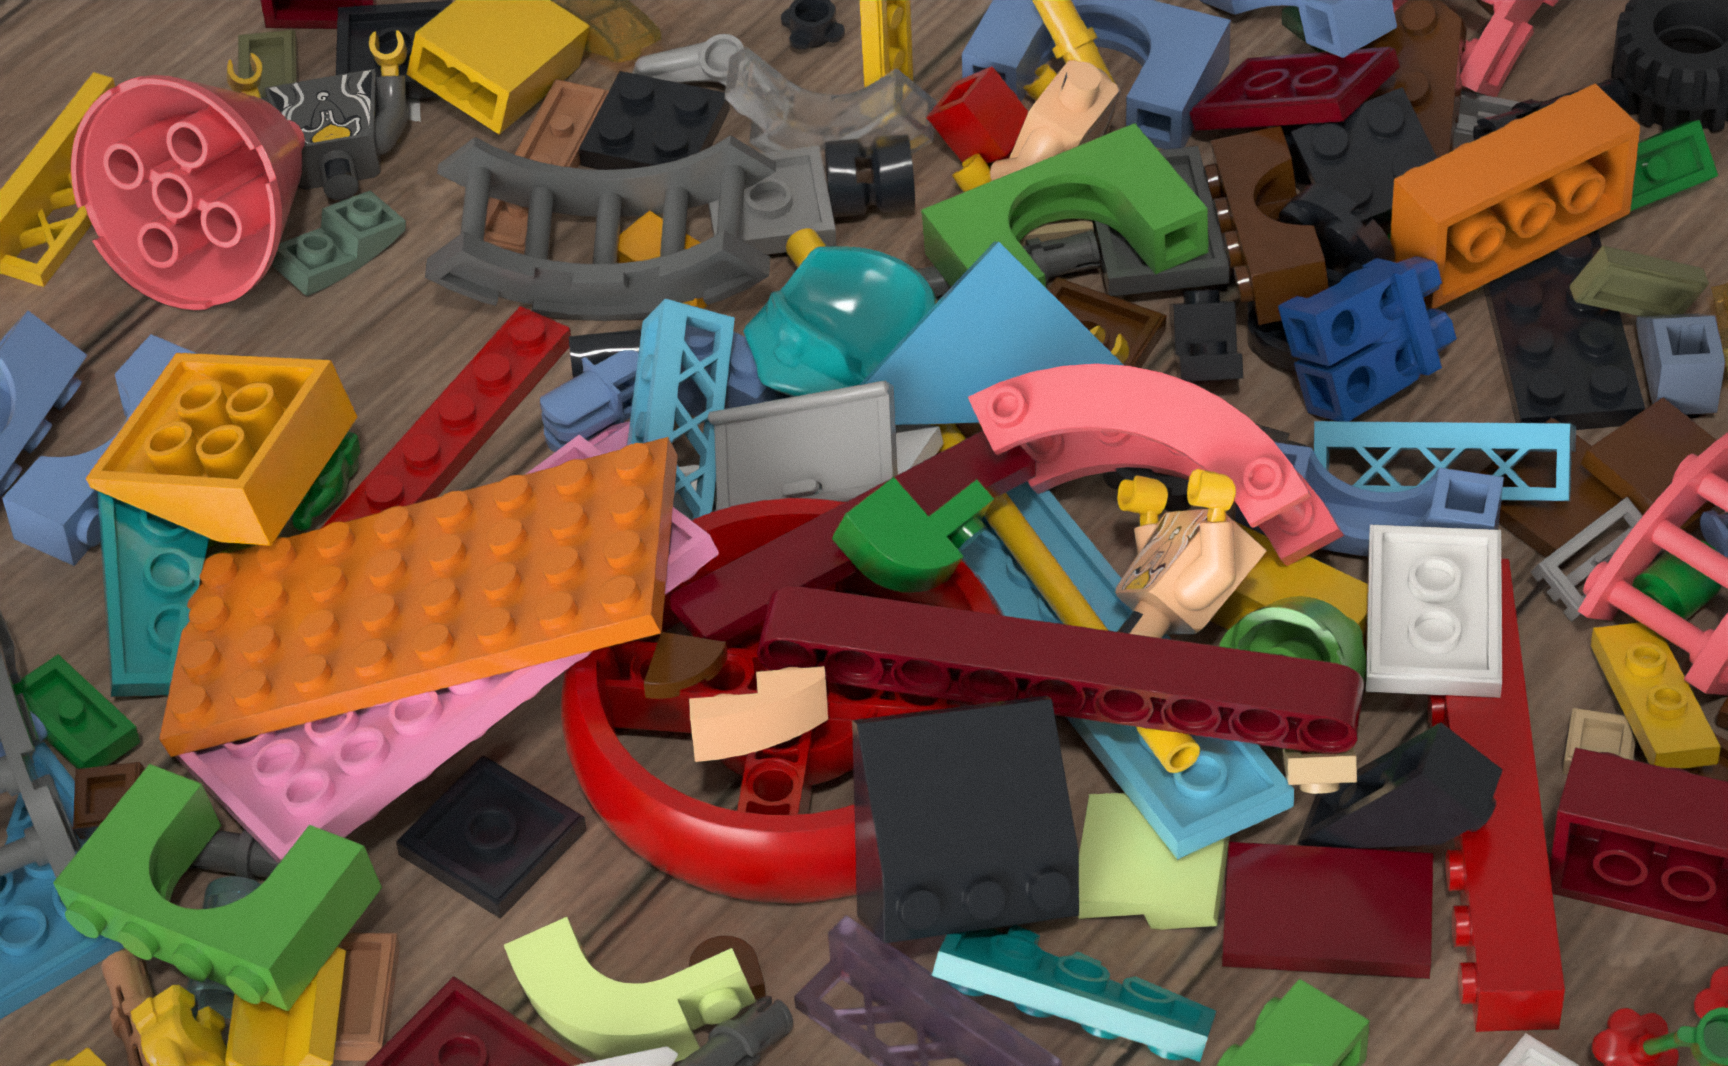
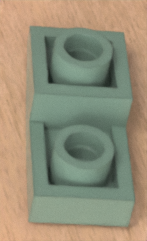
[271,190,406,296]

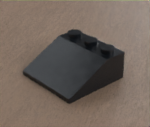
[852,695,1079,944]

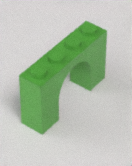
[921,123,1209,288]
[53,764,382,1011]

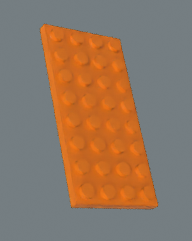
[159,437,678,757]

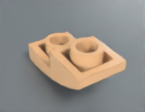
[689,666,828,762]

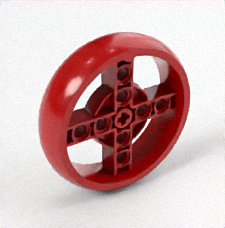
[561,498,1005,904]

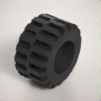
[1611,0,1728,132]

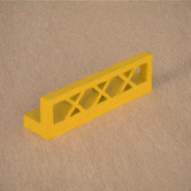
[0,72,115,287]

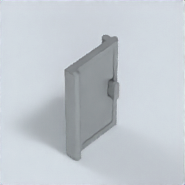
[708,380,898,510]

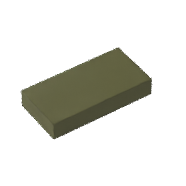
[238,30,299,98]
[1570,246,1709,316]

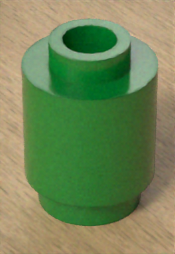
[1632,540,1722,620]

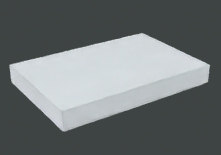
[1366,525,1502,698]

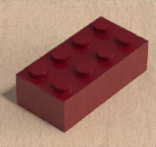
[1550,747,1728,935]

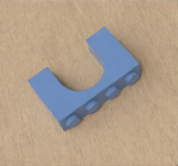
[962,0,1231,149]

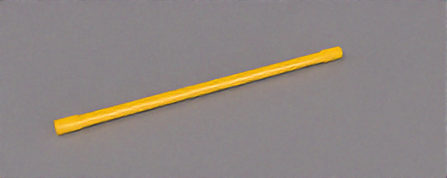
[786,228,1200,773]

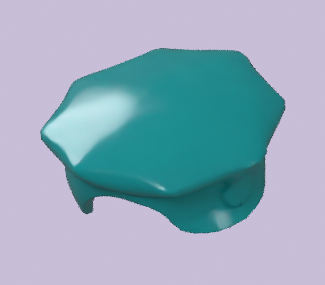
[743,246,937,397]

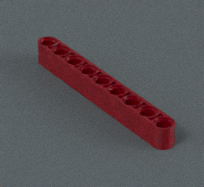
[757,586,1364,754]

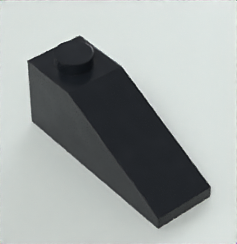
[1297,722,1503,849]

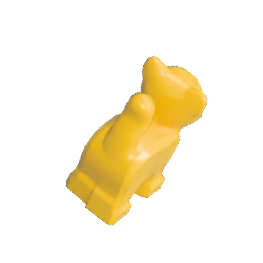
[131,985,227,1066]

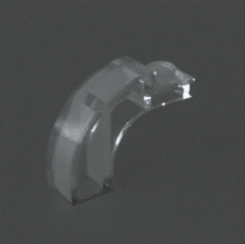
[724,46,936,171]

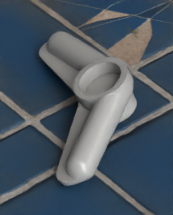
[632,34,794,126]

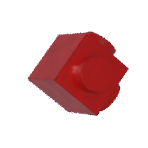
[926,66,1029,164]

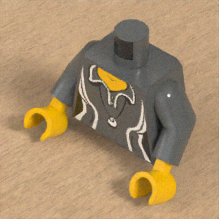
[226,30,408,200]

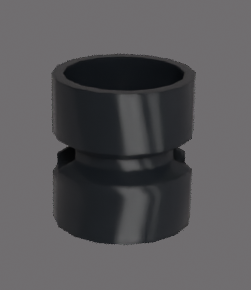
[825,134,915,218]

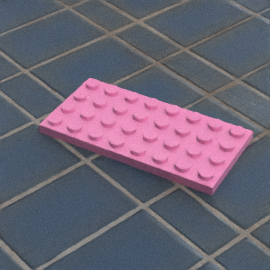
[175,435,719,864]

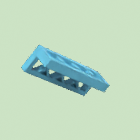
[627,299,735,519]
[1314,421,1576,501]

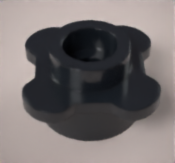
[781,0,845,50]

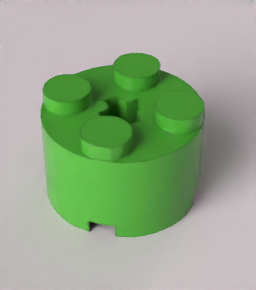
[1219,596,1366,684]

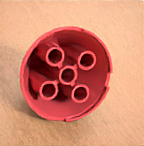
[71,75,305,310]

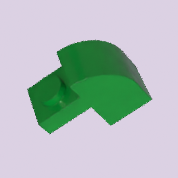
[832,477,994,593]

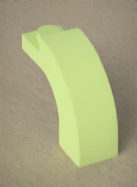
[504,917,756,1062]

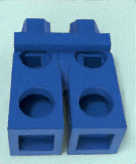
[1278,256,1457,422]

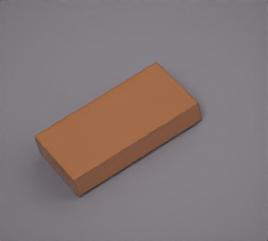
[333,933,400,1061]

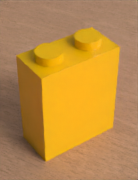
[406,0,590,135]

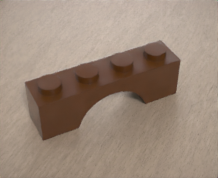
[1204,126,1329,325]

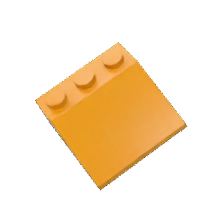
[86,353,358,546]

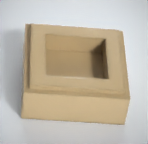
[1562,708,1636,774]

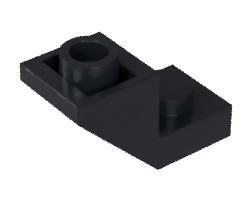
[1169,290,1244,381]

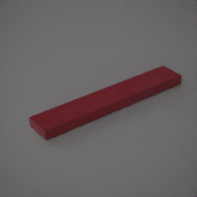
[669,430,1036,642]

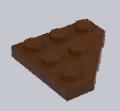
[1360,0,1467,158]

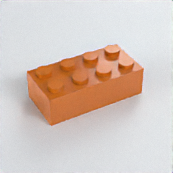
[1390,84,1640,309]

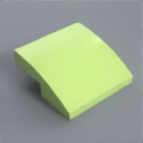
[1078,793,1230,930]

